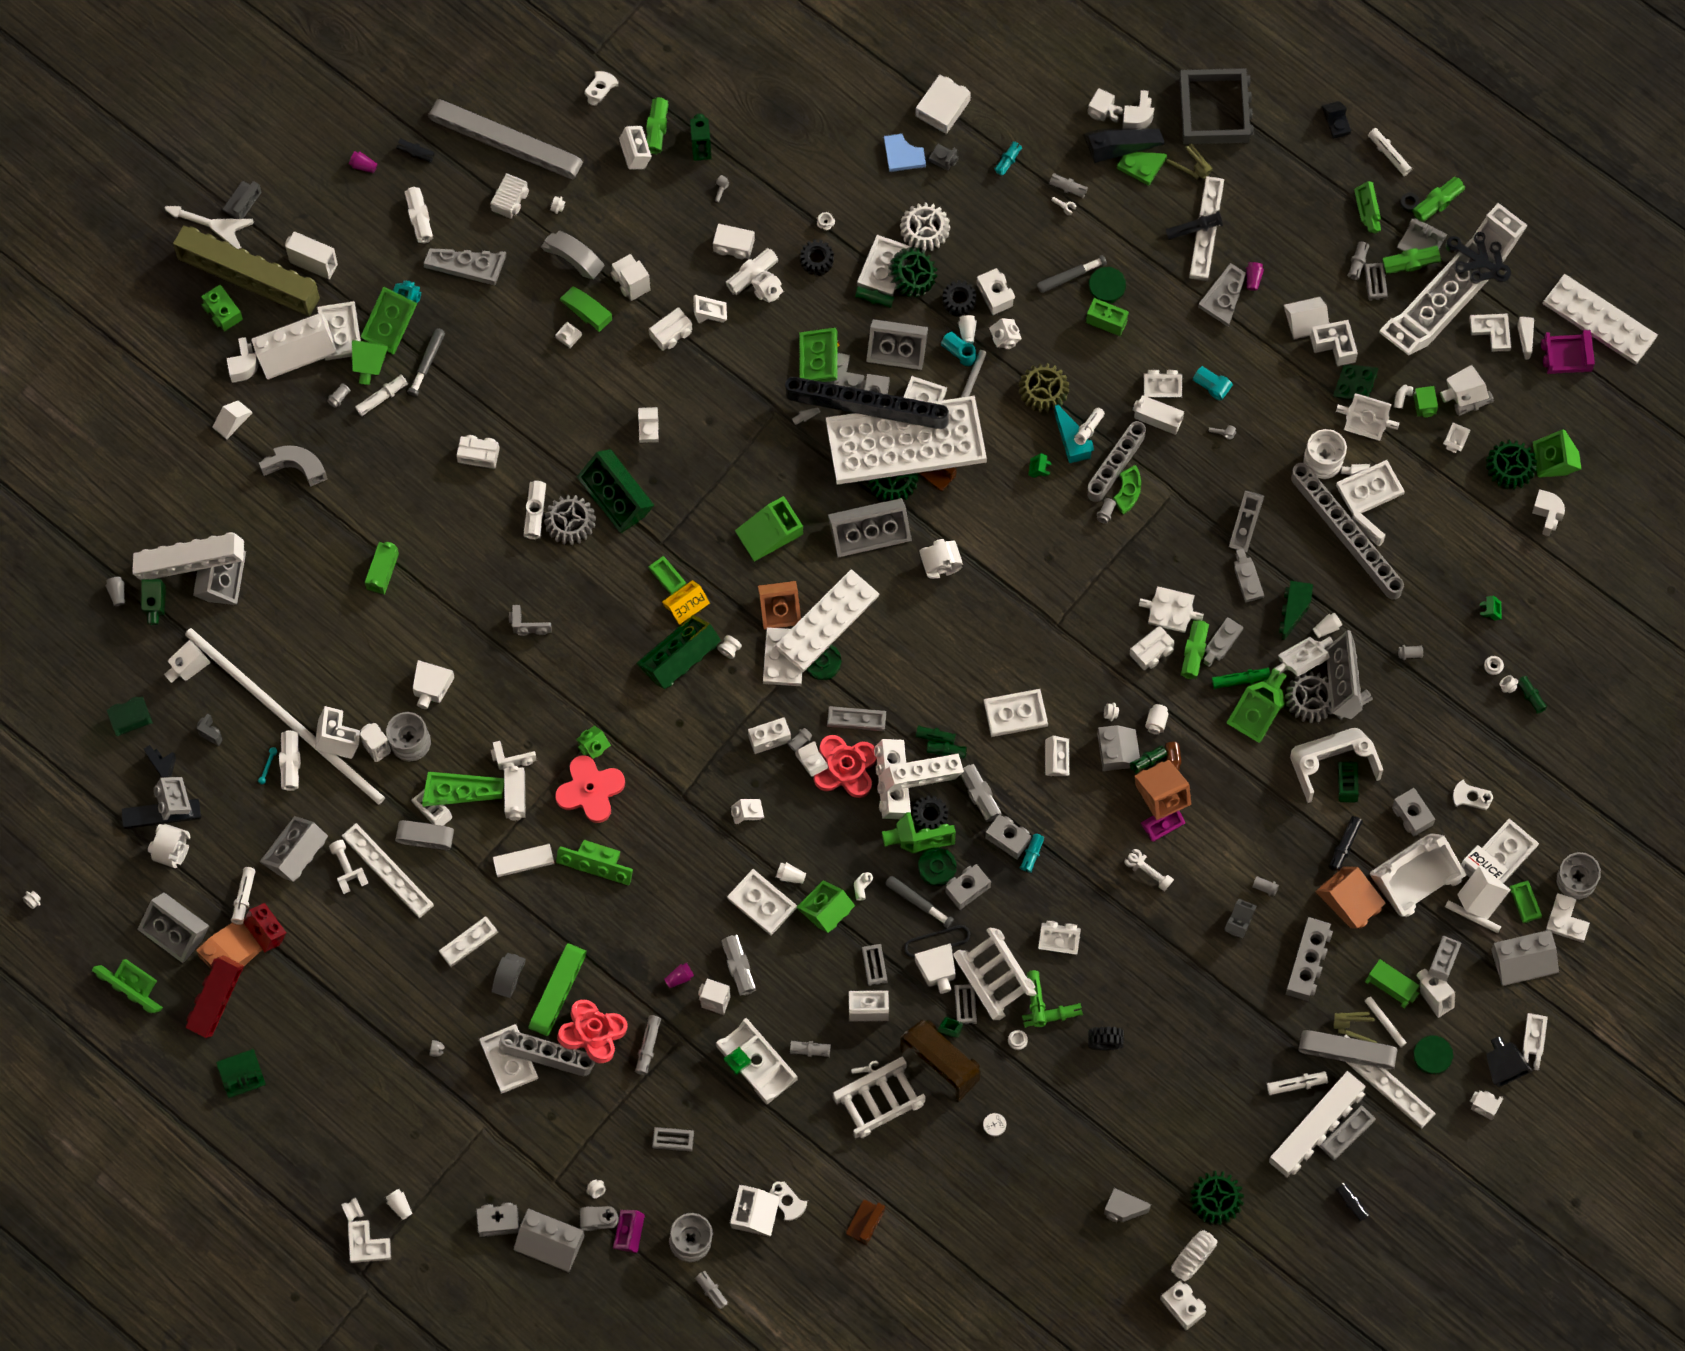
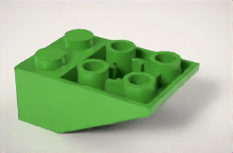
[735,496,803,562]

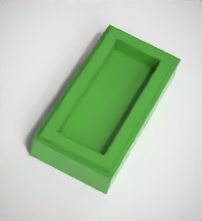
[648,555,687,595]
[1509,881,1542,923]

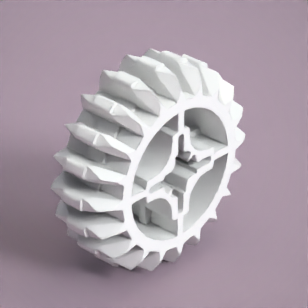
[900,203,950,251]
[1171,1230,1217,1281]

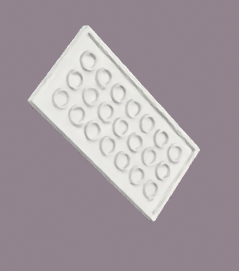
[826,396,987,484]

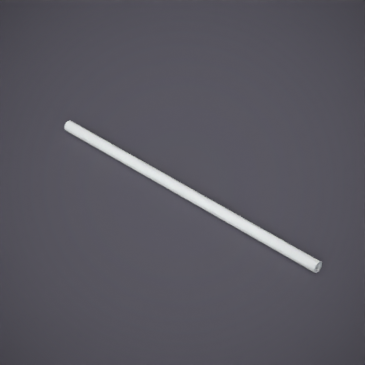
[185,628,385,805]

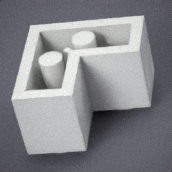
[611,254,650,301]
[1310,320,1358,366]
[315,706,360,759]

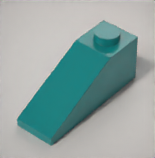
[1054,405,1094,463]

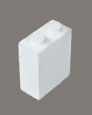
[916,75,971,134]
[285,232,338,279]

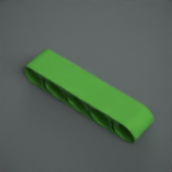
[529,943,587,1036]

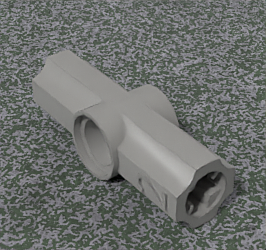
[960,764,1001,822]
[721,935,756,996]

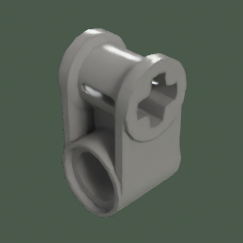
[580,1206,619,1231]

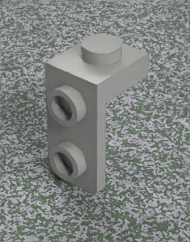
[509,605,552,635]

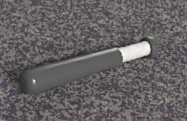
[1037,255,1107,293]
[407,328,445,397]
[886,876,954,928]

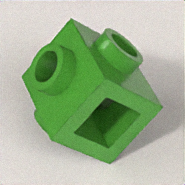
[576,726,611,759]

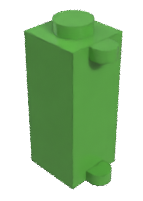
[365,542,399,595]
[1365,960,1420,1008]

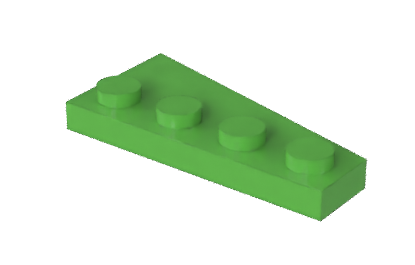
[422,772,505,807]

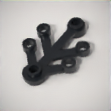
[1445,232,1511,284]

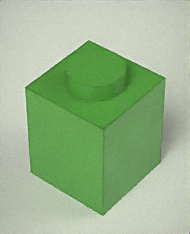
[1414,386,1438,417]

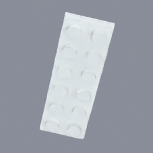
[1543,274,1658,365]
[775,569,879,672]

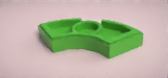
[1113,465,1141,515]

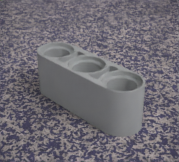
[395,820,454,850]

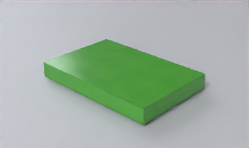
[360,287,417,354]
[800,328,837,382]

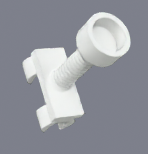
[329,840,368,894]
[1124,849,1174,892]

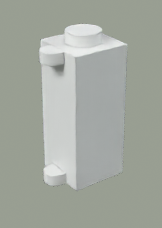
[1133,395,1184,435]
[504,766,525,820]

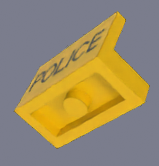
[662,580,710,625]

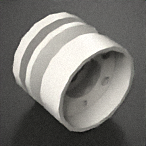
[1303,429,1347,479]

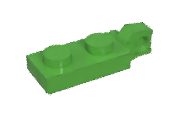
[1354,181,1381,234]

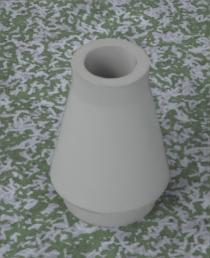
[105,577,125,606]

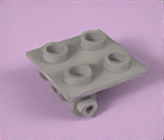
[1397,218,1447,251]

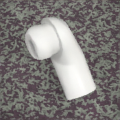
[1394,385,1413,409]
[854,872,873,901]

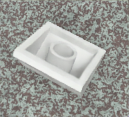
[1284,297,1329,339]
[1457,865,1510,919]
[849,991,889,1021]

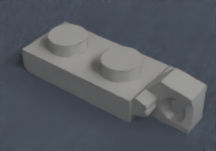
[1234,548,1264,602]
[1203,617,1244,667]

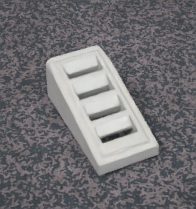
[1517,317,1534,360]
[411,789,452,826]

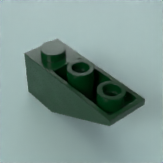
[1279,581,1313,641]

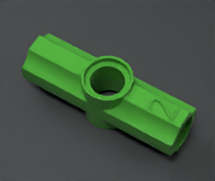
[646,98,668,154]
[1413,177,1465,222]
[1383,246,1441,274]
[1181,620,1209,679]

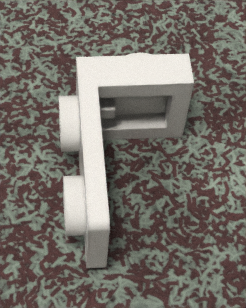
[491,741,537,770]

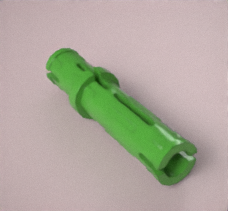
[1027,970,1046,1027]
[1022,1003,1083,1028]

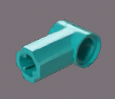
[941,332,976,366]
[1193,366,1233,401]

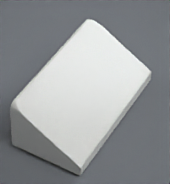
[1045,736,1069,776]

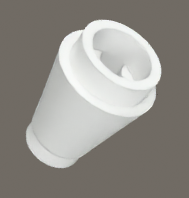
[958,315,977,344]
[1313,613,1342,638]
[776,862,806,884]
[386,1189,413,1220]

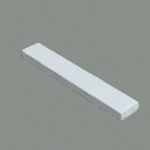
[1189,176,1224,281]
[342,823,434,919]
[1344,1035,1435,1129]

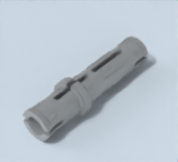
[635,1015,661,1075]

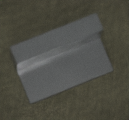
[222,181,262,219]

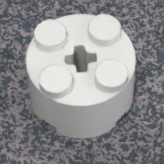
[919,539,963,579]
[148,824,190,868]

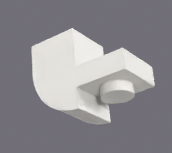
[1123,90,1154,129]
[227,337,259,383]
[638,407,659,443]
[1532,489,1565,536]

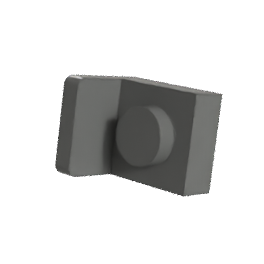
[929,144,959,171]
[197,714,223,746]

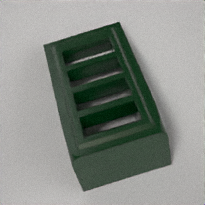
[1338,762,1359,802]
[938,1017,963,1038]

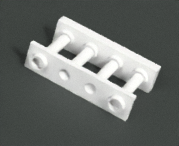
[953,928,1037,1020]
[833,1056,925,1139]

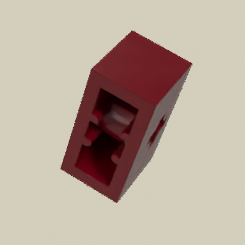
[243,903,286,952]

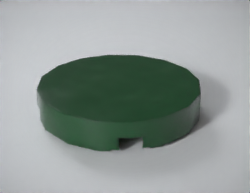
[1089,267,1126,303]
[806,644,842,680]
[918,847,957,886]
[1414,1035,1453,1075]

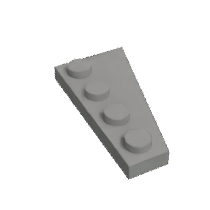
[424,249,506,285]

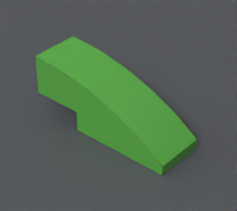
[560,286,612,332]

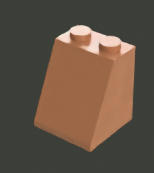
[1135,760,1191,820]
[1315,866,1386,929]

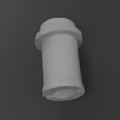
[327,383,350,408]
[1097,498,1116,524]
[1398,645,1423,660]
[787,728,812,752]
[1252,876,1279,896]

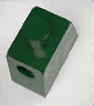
[690,114,712,161]
[141,579,166,625]

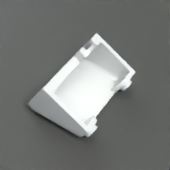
[1370,833,1466,917]

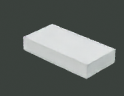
[1352,510,1385,546]

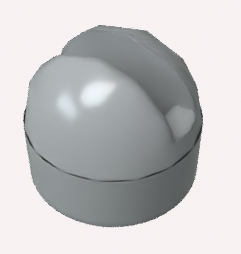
[429,1040,444,1057]

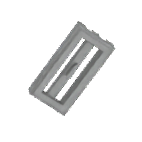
[1364,263,1388,301]
[862,944,888,986]
[954,984,977,1025]
[652,1127,694,1152]

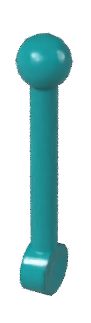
[258,747,277,784]

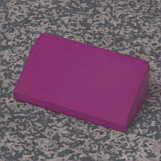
[1141,810,1185,842]
[613,1210,645,1253]

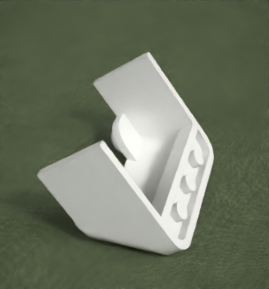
[1290,728,1383,803]

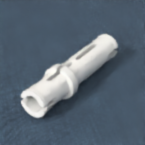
[1368,128,1412,176]
[355,375,408,416]
[1074,408,1104,445]
[231,867,256,925]
[1267,1071,1328,1095]

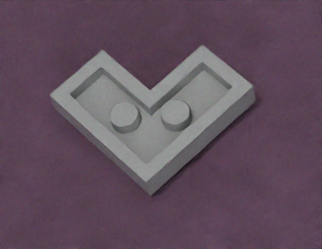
[825,353,864,389]

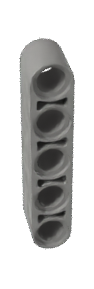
[1087,421,1146,502]
[499,1030,595,1076]
[1299,1030,1398,1070]

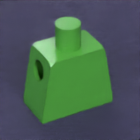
[352,340,388,385]

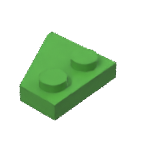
[1117,152,1167,185]

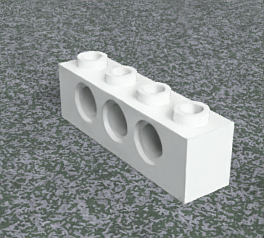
[874,739,911,819]
[881,754,964,792]

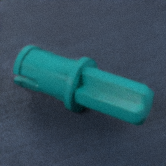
[995,142,1022,175]
[1020,834,1044,873]

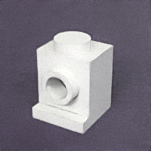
[1470,1091,1503,1120]

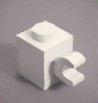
[1088,88,1123,122]

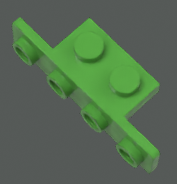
[556,840,633,885]
[92,959,163,1013]

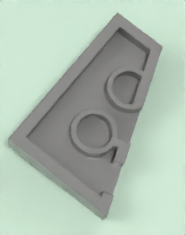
[1198,263,1246,327]

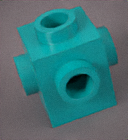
[393,280,421,303]

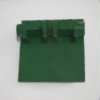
[1333,364,1379,399]
[216,1049,266,1098]

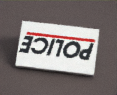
[1461,845,1508,880]

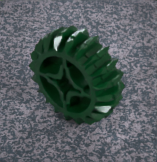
[888,247,938,297]
[1486,439,1537,490]
[868,473,918,502]
[1190,1171,1244,1225]

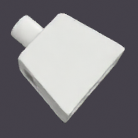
[1440,365,1489,407]
[164,640,211,683]
[413,660,454,709]
[915,944,955,994]
[1417,969,1455,1018]

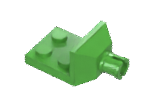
[1227,668,1286,743]
[882,812,956,854]

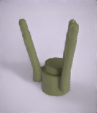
[1166,143,1213,179]
[1334,1012,1377,1043]

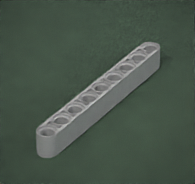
[428,99,583,179]
[1291,463,1404,599]

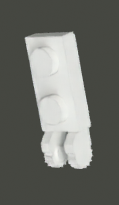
[1522,1013,1548,1070]

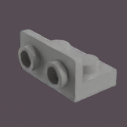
[154,777,191,820]

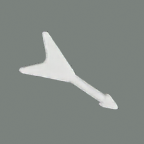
[165,206,254,249]

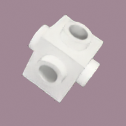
[751,271,784,302]
[989,318,1021,349]

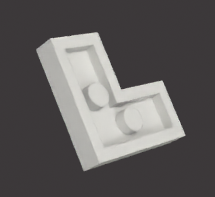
[1470,314,1511,352]
[1546,893,1590,943]
[348,1220,391,1263]

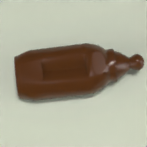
[1165,742,1181,771]

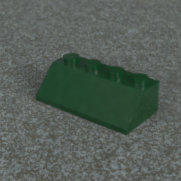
[577,449,655,533]
[636,615,722,689]

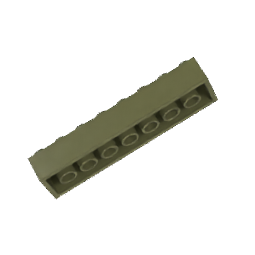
[173,225,320,317]

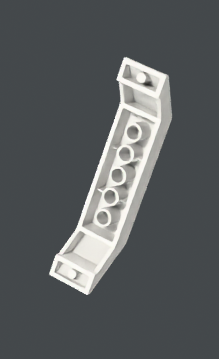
[1379,203,1527,355]

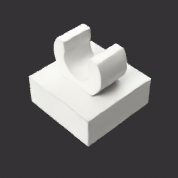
[555,322,582,348]

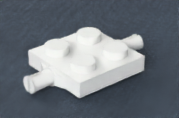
[1336,393,1399,441]
[1139,586,1204,633]
[1274,636,1333,676]

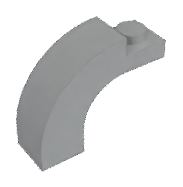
[541,231,605,279]
[259,446,327,487]

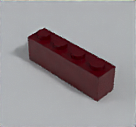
[186,955,244,1038]

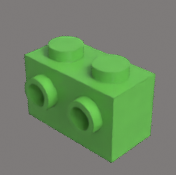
[201,285,243,331]

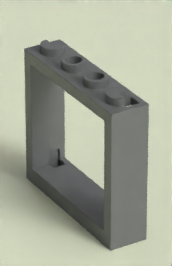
[1179,69,1254,144]

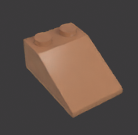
[196,920,263,970]

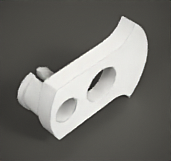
[585,71,618,105]
[1453,780,1493,810]
[769,1182,807,1221]

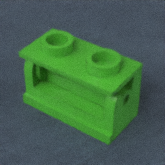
[1086,298,1129,337]

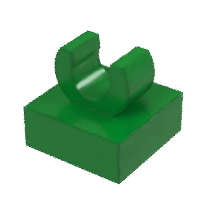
[1028,453,1051,478]
[1480,595,1502,621]
[724,1047,752,1075]

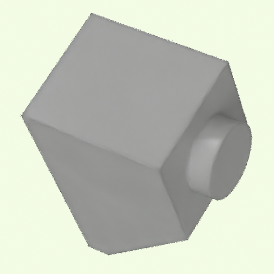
[1104,1188,1151,1222]

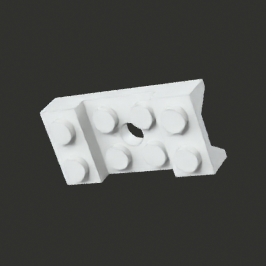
[716,1018,797,1105]

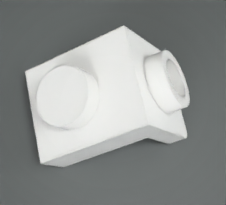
[1443,423,1470,453]
[731,799,764,824]

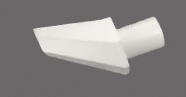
[1341,464,1370,476]

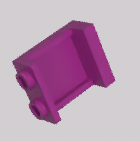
[1541,330,1595,374]

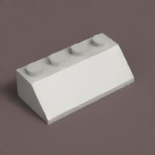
[252,313,337,379]

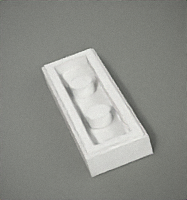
[493,844,554,877]
[439,916,498,967]

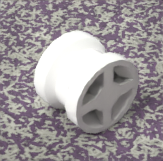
[717,635,742,659]
[341,1198,364,1222]

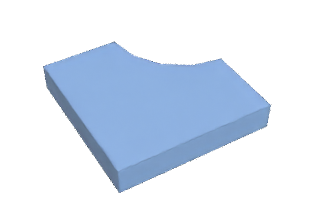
[884,134,926,172]

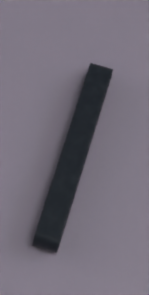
[785,377,949,429]

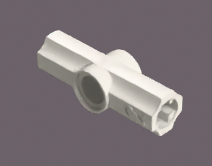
[405,187,433,243]
[726,248,778,295]
[524,481,546,540]
[279,731,300,791]

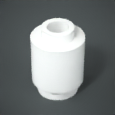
[1145,704,1169,734]

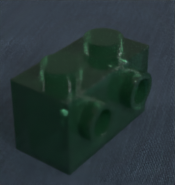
[106,696,153,736]

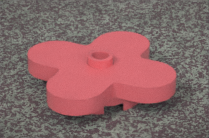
[814,735,877,798]
[556,755,625,823]
[557,1000,628,1063]

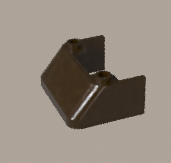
[900,1020,980,1102]

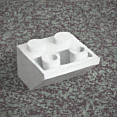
[730,1185,780,1237]

